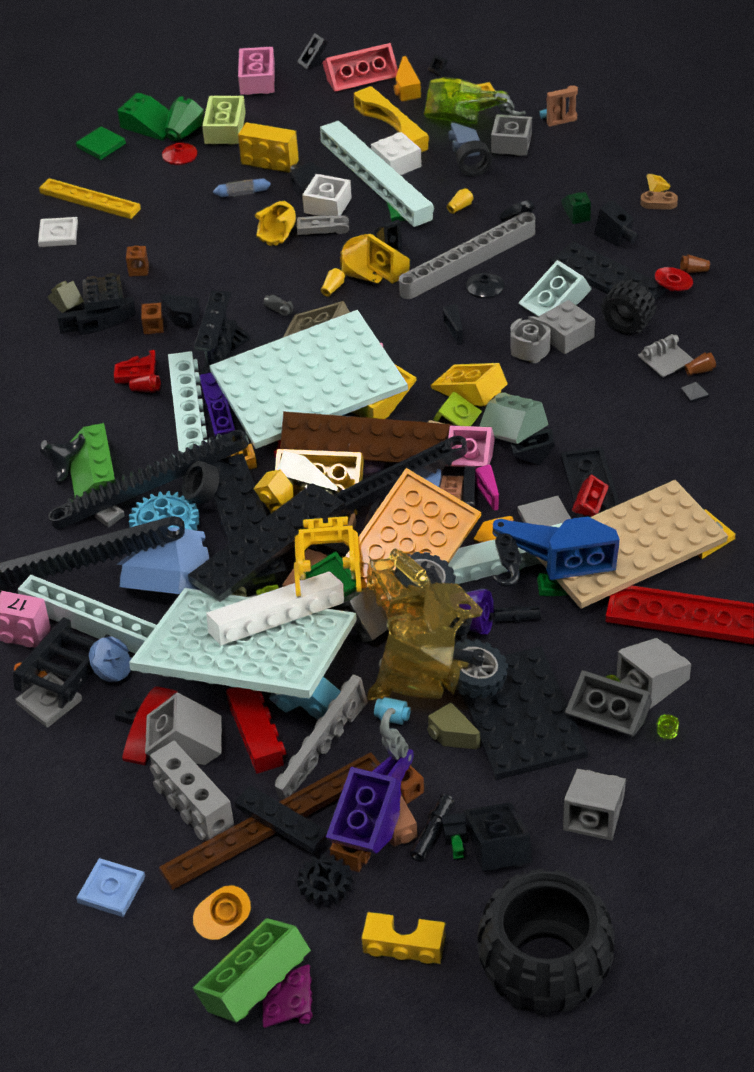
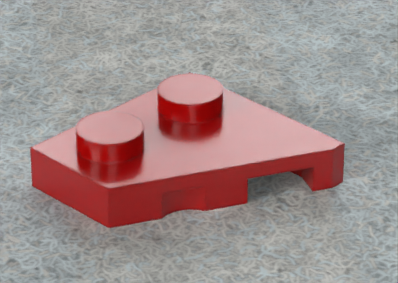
[114,350,156,384]

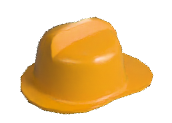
[193,885,251,940]

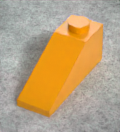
[394,56,421,101]

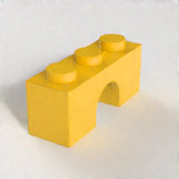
[362,912,445,964]

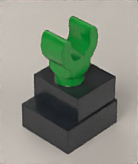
[442,813,467,859]

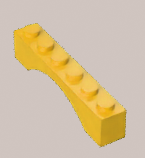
[353,86,429,152]

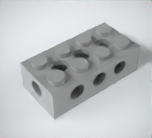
[150,740,234,841]

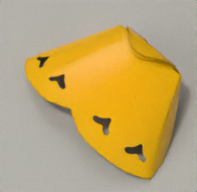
[340,234,383,283]

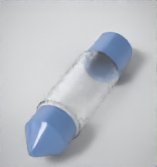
[213,178,271,198]

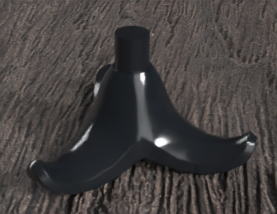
[40,433,85,483]

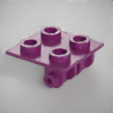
[263,965,313,1028]

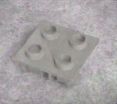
[638,334,694,377]

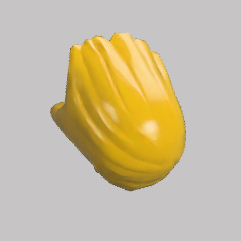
[255,201,296,246]

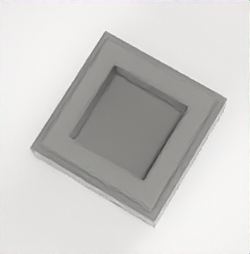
[94,505,125,528]

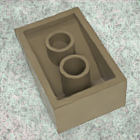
[283,301,350,338]

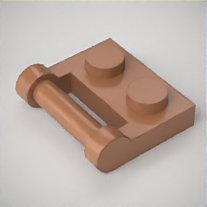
[547,86,578,126]

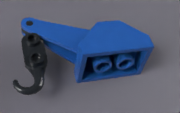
[493,517,620,587]

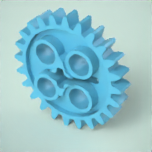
[129,491,199,531]

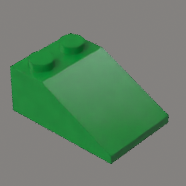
[117,92,169,141]

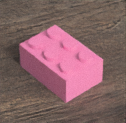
[238,47,275,95]

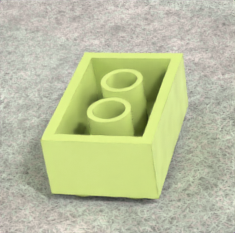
[202,96,246,145]

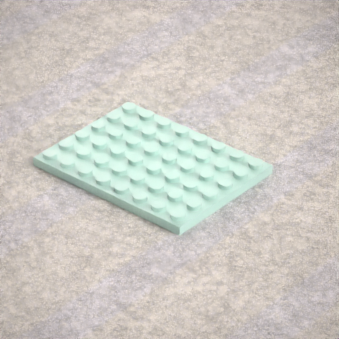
[209,310,408,449]
[129,588,356,699]

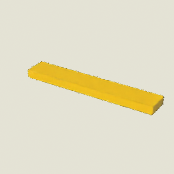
[39,178,141,219]

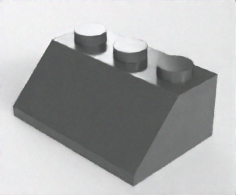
[565,670,652,737]

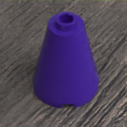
[449,589,494,634]

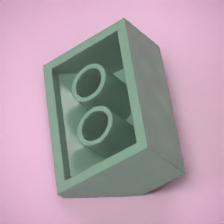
[479,392,549,444]

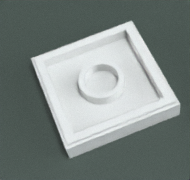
[38,217,78,247]

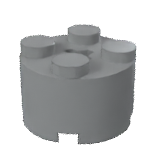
[510,316,551,363]

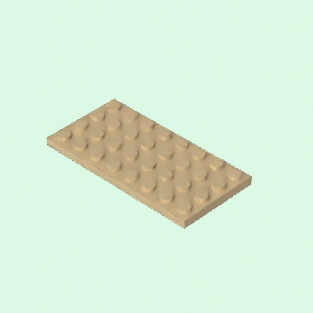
[537,480,728,608]

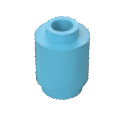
[374,697,411,725]

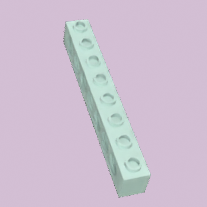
[168,351,208,478]

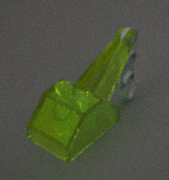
[424,77,526,124]

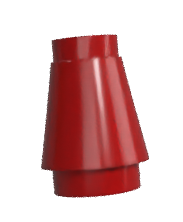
[129,373,161,393]

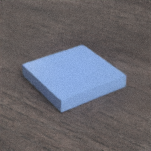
[77,858,145,917]

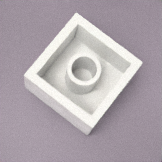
[371,132,421,175]
[303,174,351,216]

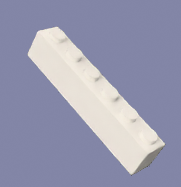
[206,571,344,645]

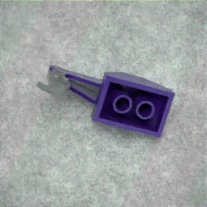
[326,708,414,854]

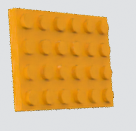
[345,468,481,623]

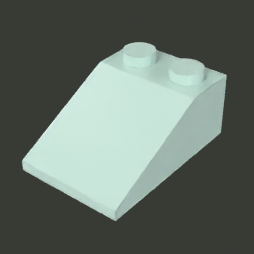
[519,260,591,317]

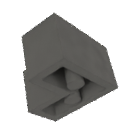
[331,587,393,642]

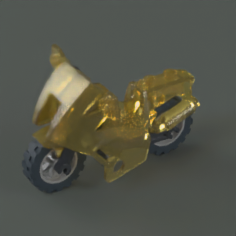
[367,548,508,700]

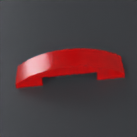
[122,686,178,765]

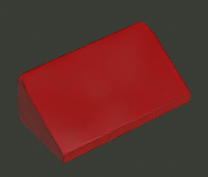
[572,474,609,516]

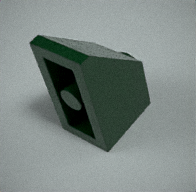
[561,192,591,224]

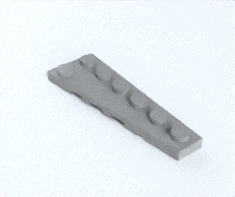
[275,674,368,800]

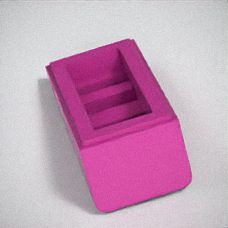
[475,464,499,511]

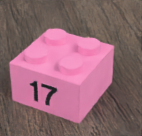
[0,591,51,648]

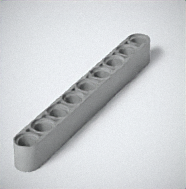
[399,212,535,299]

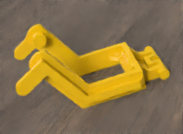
[294,516,362,597]

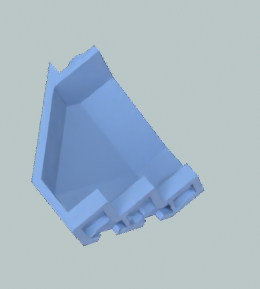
[116,527,209,594]

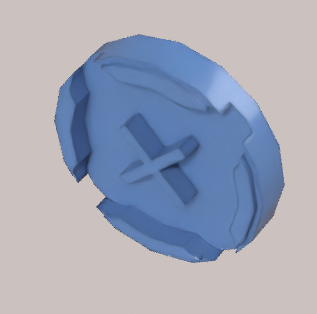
[89,637,132,682]

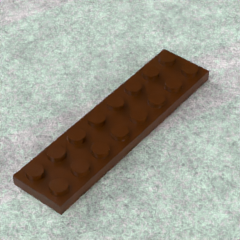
[280,411,452,467]

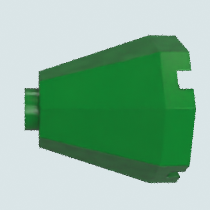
[165,96,204,142]

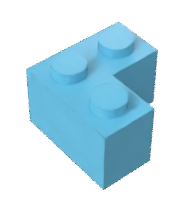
[269,677,341,719]

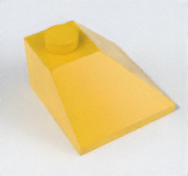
[367,234,410,284]

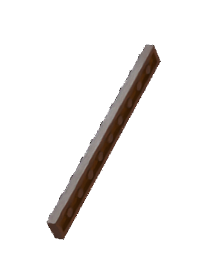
[159,752,381,890]

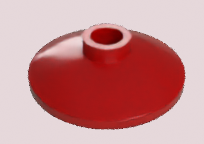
[162,143,197,165]
[655,267,693,291]

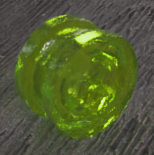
[657,715,679,739]

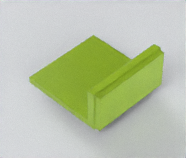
[433,392,482,427]

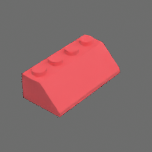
[323,43,398,92]

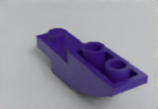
[199,373,235,436]

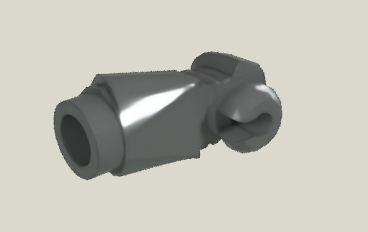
[263,295,293,316]

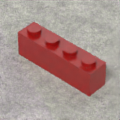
[226,687,286,774]

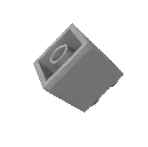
[616,638,691,709]
[145,692,222,765]
[563,769,626,841]

